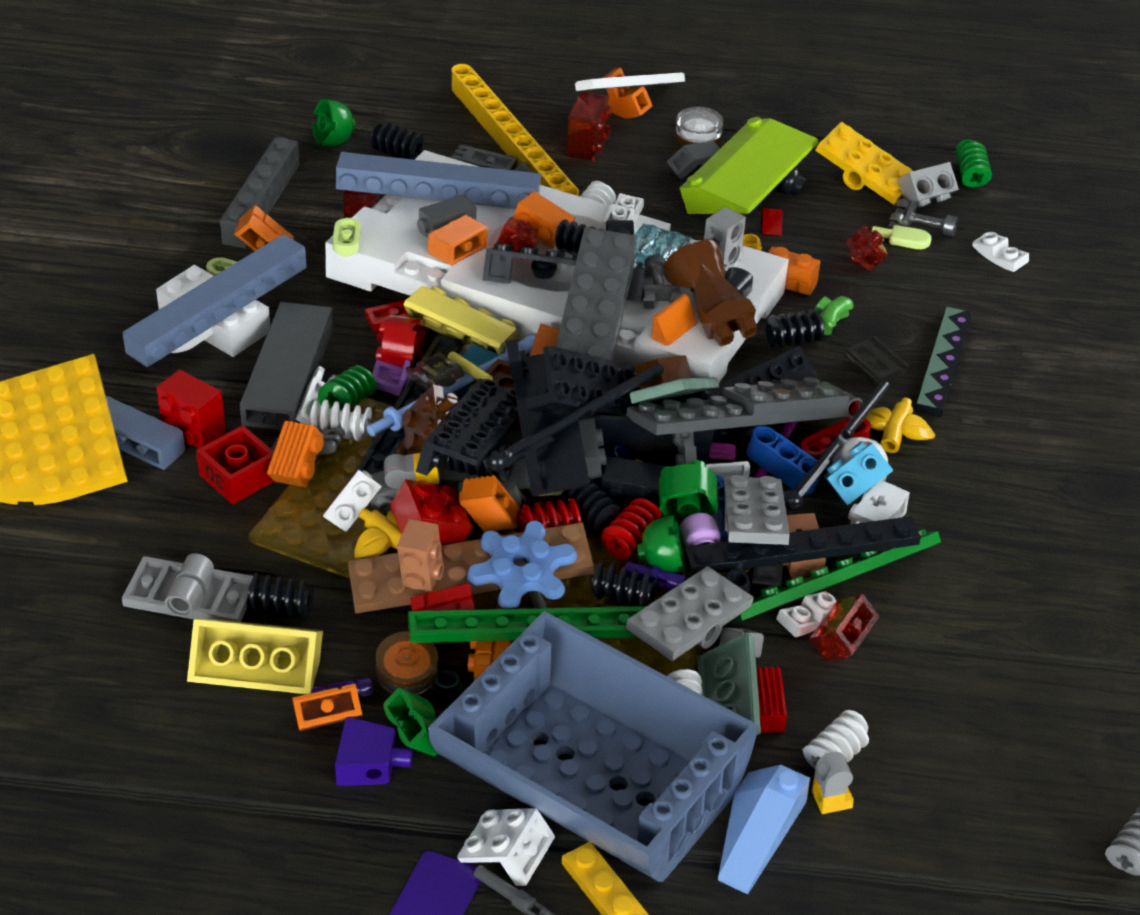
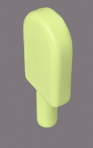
[871,225,931,250]

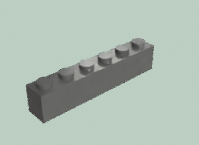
[220,137,300,249]

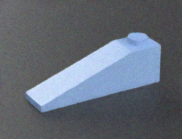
[718,765,810,894]

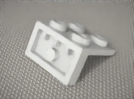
[457,808,555,886]

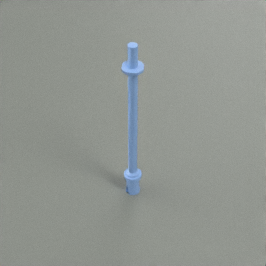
[367,335,535,436]

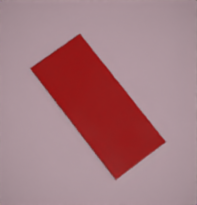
[762,208,782,236]

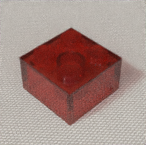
[567,91,612,161]

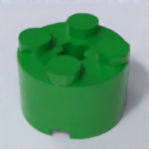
[659,460,718,525]

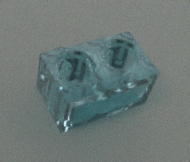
[634,223,692,266]

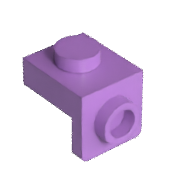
[372,360,413,396]

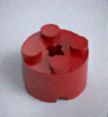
[376,315,426,372]

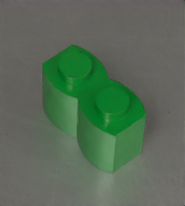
[384,688,438,757]

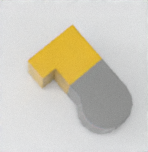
[384,453,440,489]
[812,752,854,814]

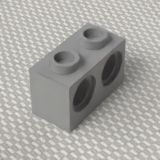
[898,162,959,208]
[704,207,746,268]

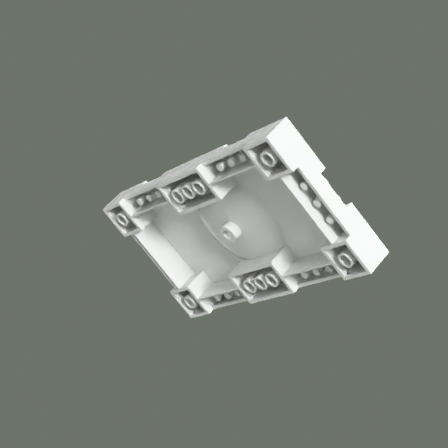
[326,150,789,396]

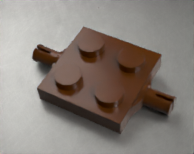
[396,384,458,455]

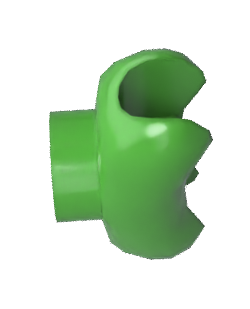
[814,296,854,336]

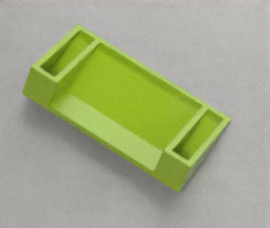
[679,117,819,214]

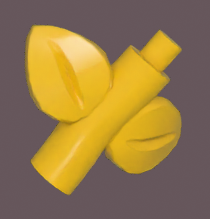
[866,398,935,453]
[354,508,402,559]

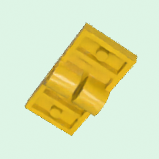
[815,122,913,205]

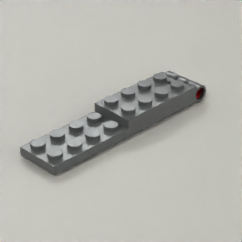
[626,377,863,435]

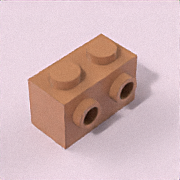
[397,519,444,591]

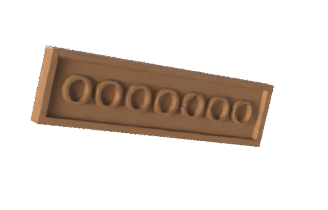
[348,522,594,614]

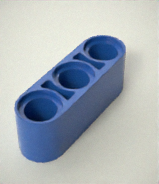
[746,426,822,495]

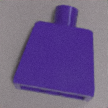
[335,717,413,786]

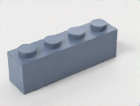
[106,396,185,470]

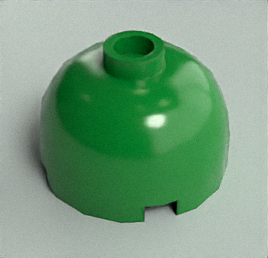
[312,99,356,147]
[637,515,687,574]

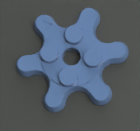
[467,521,577,609]

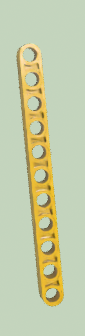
[452,64,579,196]

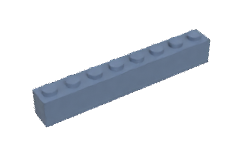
[336,152,541,209]
[123,234,307,367]

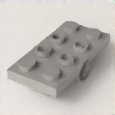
[723,475,790,545]
[122,554,253,622]
[626,566,754,661]

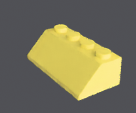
[403,285,520,355]
[187,618,323,694]

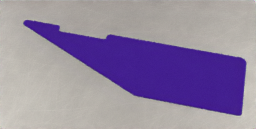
[389,851,481,915]

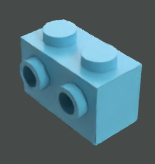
[824,441,893,505]

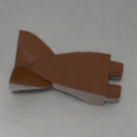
[663,239,757,347]

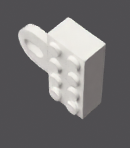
[156,265,270,357]

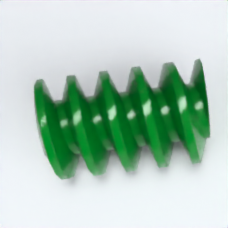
[955,139,992,188]
[318,365,376,410]

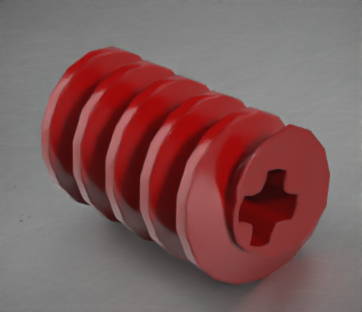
[518,498,581,533]
[601,498,663,560]

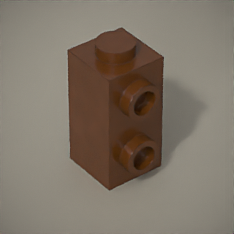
[635,355,692,390]

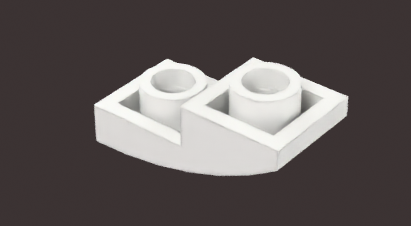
[603,193,644,225]
[973,232,1029,272]
[776,591,845,637]

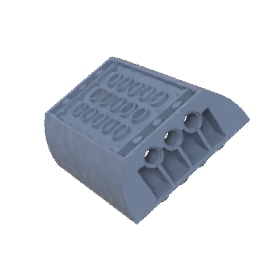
[428,611,758,882]

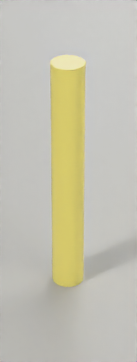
[448,351,493,380]

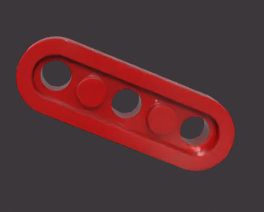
[800,417,871,460]

